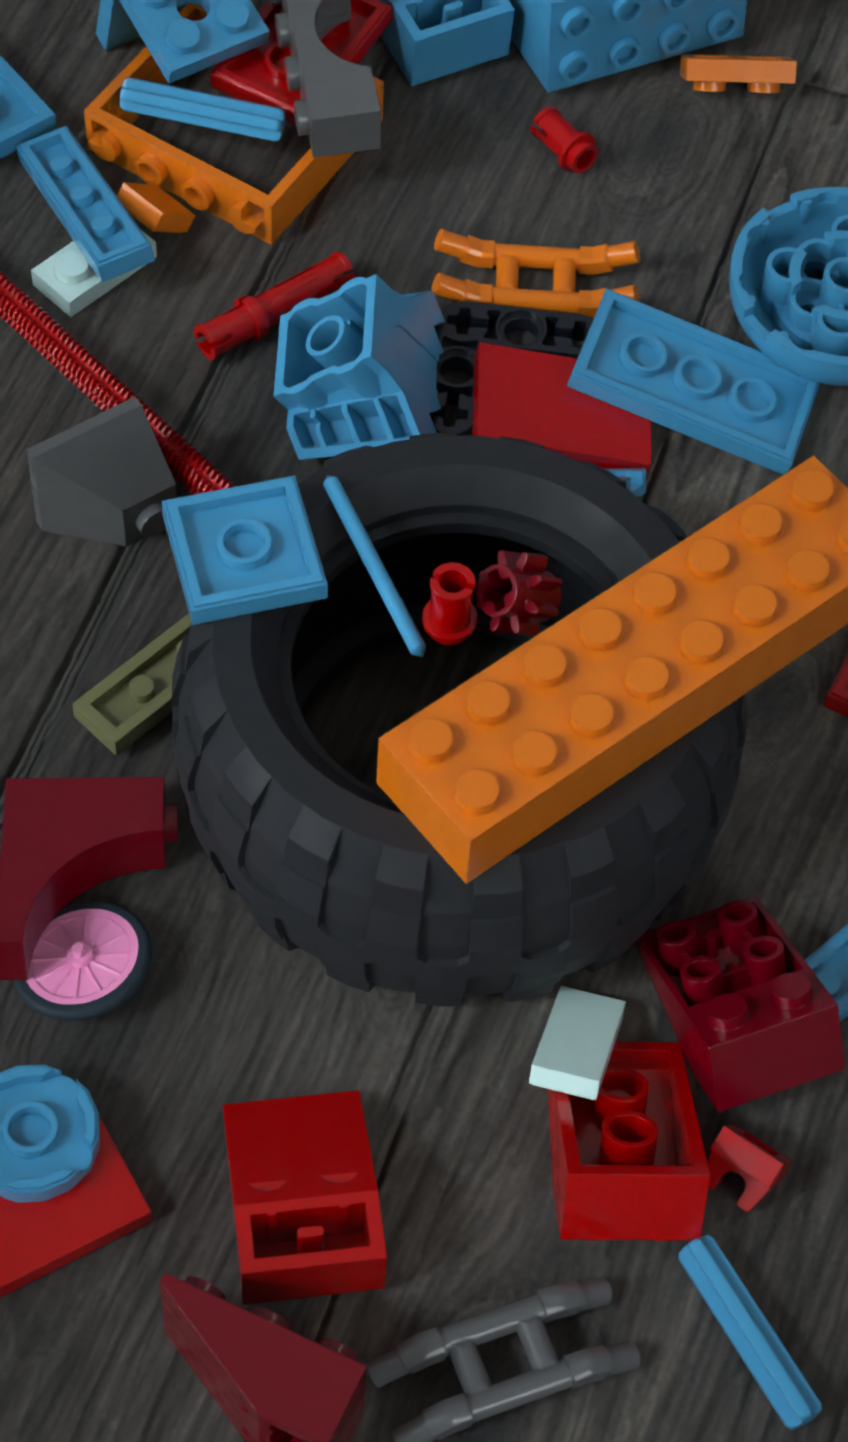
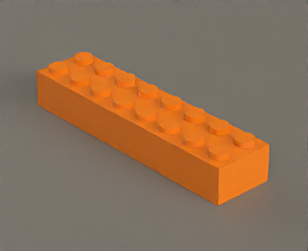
[376,455,848,884]

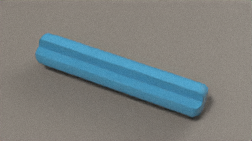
[120,77,286,142]
[678,1235,823,1430]

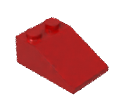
[547,1041,710,1242]

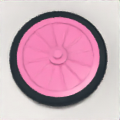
[14,902,152,1021]

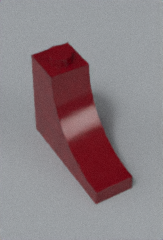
[0,777,179,980]

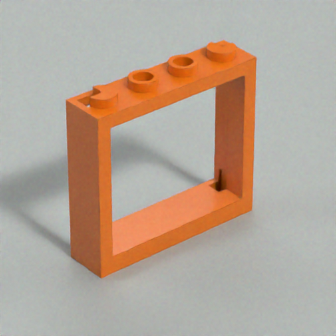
[84,3,384,245]

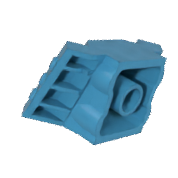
[273,274,445,460]

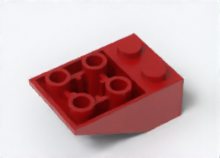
[222,1090,387,1305]

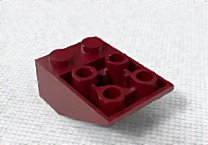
[635,896,845,1112]
[160,1273,367,1442]

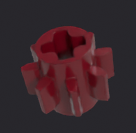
[476,550,562,636]

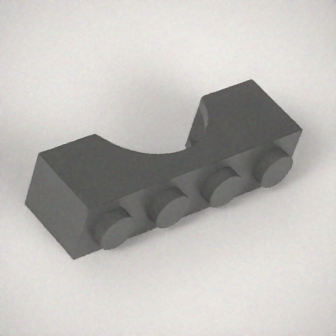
[269,0,381,158]

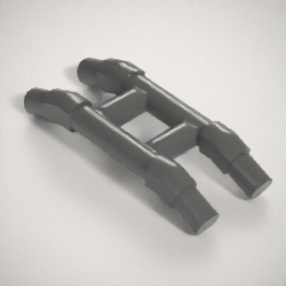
[366,1277,640,1442]

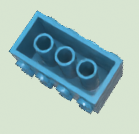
[509,0,747,93]

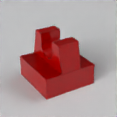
[708,1123,793,1212]

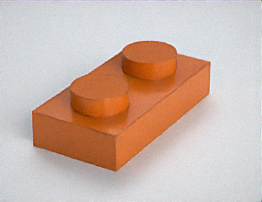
[680,54,797,93]

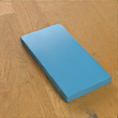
[567,288,820,475]

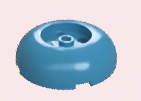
[729,187,848,387]

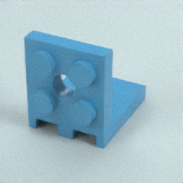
[96,0,269,84]

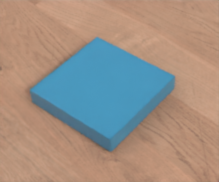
[162,475,328,625]

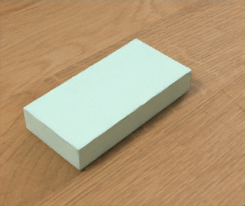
[529,986,626,1100]

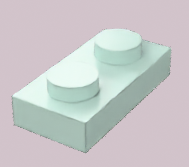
[31,229,157,317]

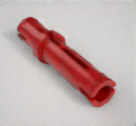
[193,251,356,360]

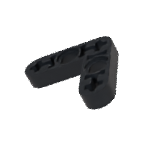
[430,301,594,436]

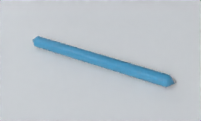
[323,475,426,657]

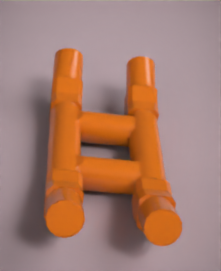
[431,229,640,318]

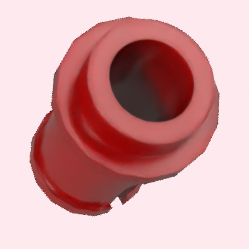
[530,106,598,174]
[422,562,478,646]

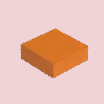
[117,182,196,233]

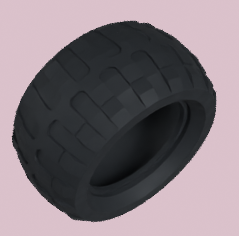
[172,433,748,1007]

